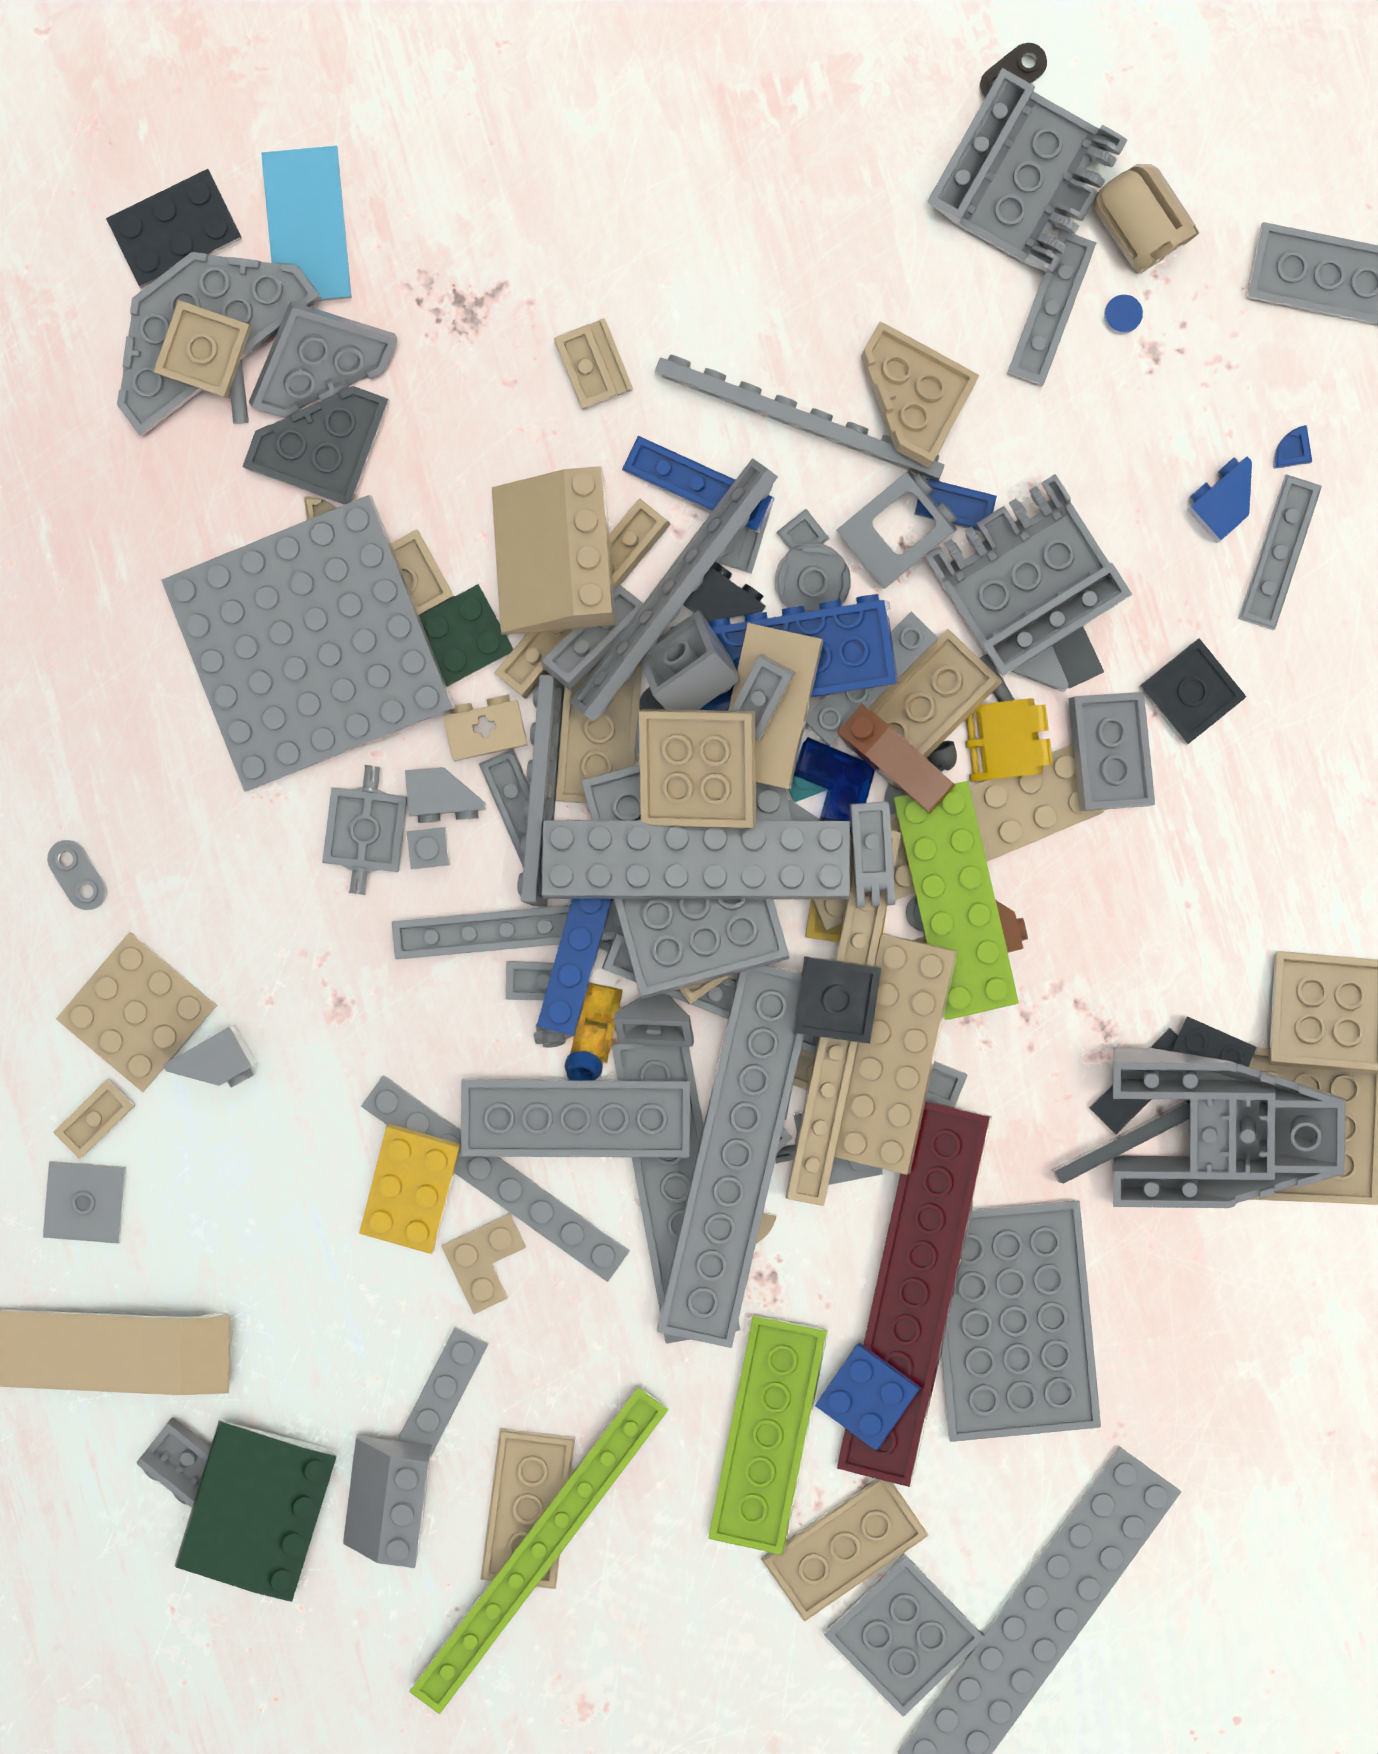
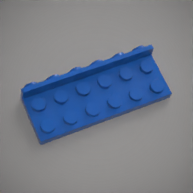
[661,594,899,711]

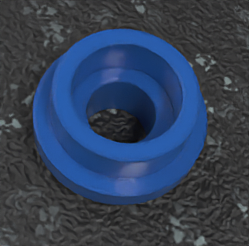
[565,1051,603,1080]

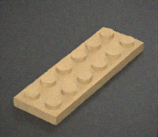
[834,934,958,1175]

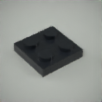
[1139,638,1247,745]
[793,956,882,1044]

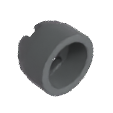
[927,741,957,772]

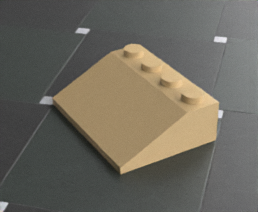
[492,466,615,635]

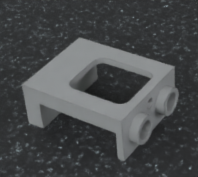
[836,471,958,589]

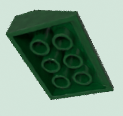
[174,1420,337,1602]

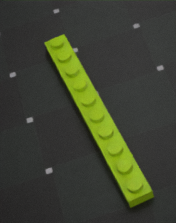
[409,1386,669,1715]

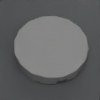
[775,542,851,612]

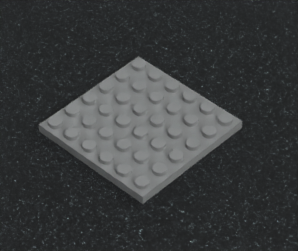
[161,495,455,792]

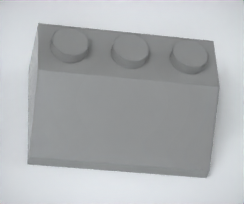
[343,1435,432,1568]

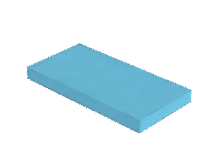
[261,145,352,301]

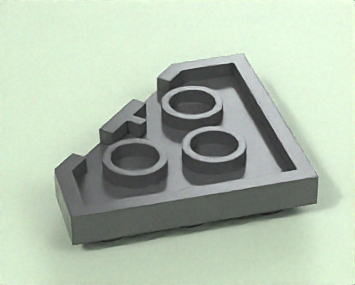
[242,386,389,505]

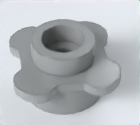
[533,1023,572,1048]

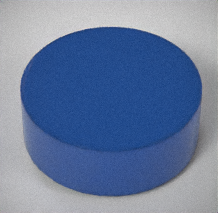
[1104,294,1143,334]

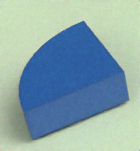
[1273,425,1313,469]

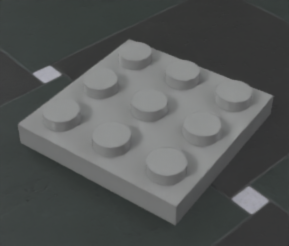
[824,1554,985,1717]

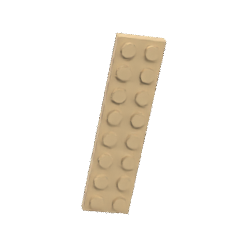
[812,743,1104,930]

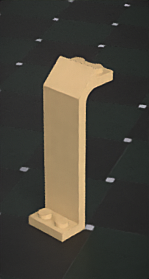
[0,1309,232,1395]

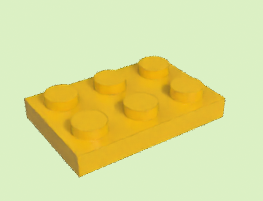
[359,1124,461,1254]

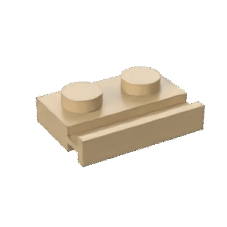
[554,317,633,410]

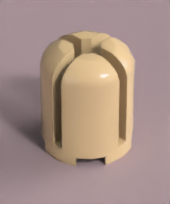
[1094,164,1200,274]

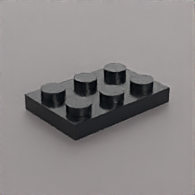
[106,169,243,288]

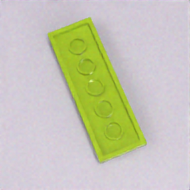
[894,780,1020,1021]
[708,1315,828,1555]

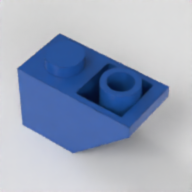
[1187,456,1252,543]

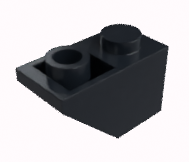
[683,562,766,621]

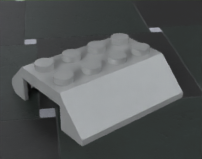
[927,68,1128,274]
[925,474,1133,677]

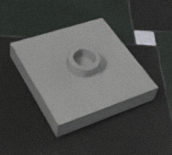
[43,1161,126,1244]

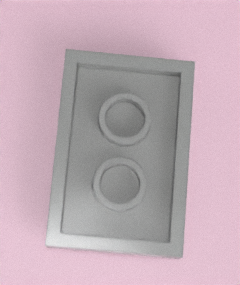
[1068,692,1155,811]

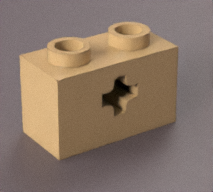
[443,695,528,762]

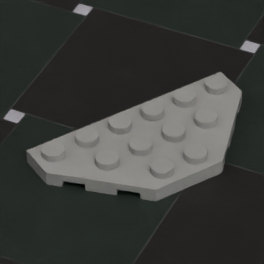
[117,252,322,436]

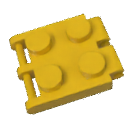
[965,698,1053,782]

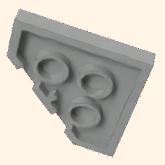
[249,301,398,418]

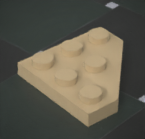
[861,321,980,469]

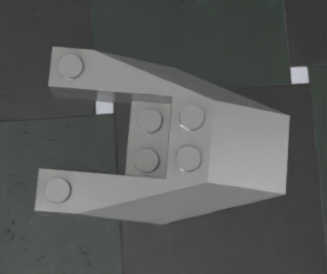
[1113,1048,1345,1208]

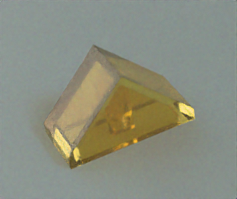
[570,982,623,1064]

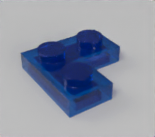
[794,737,875,835]

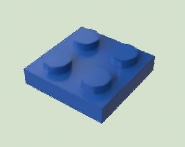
[815,1343,922,1451]

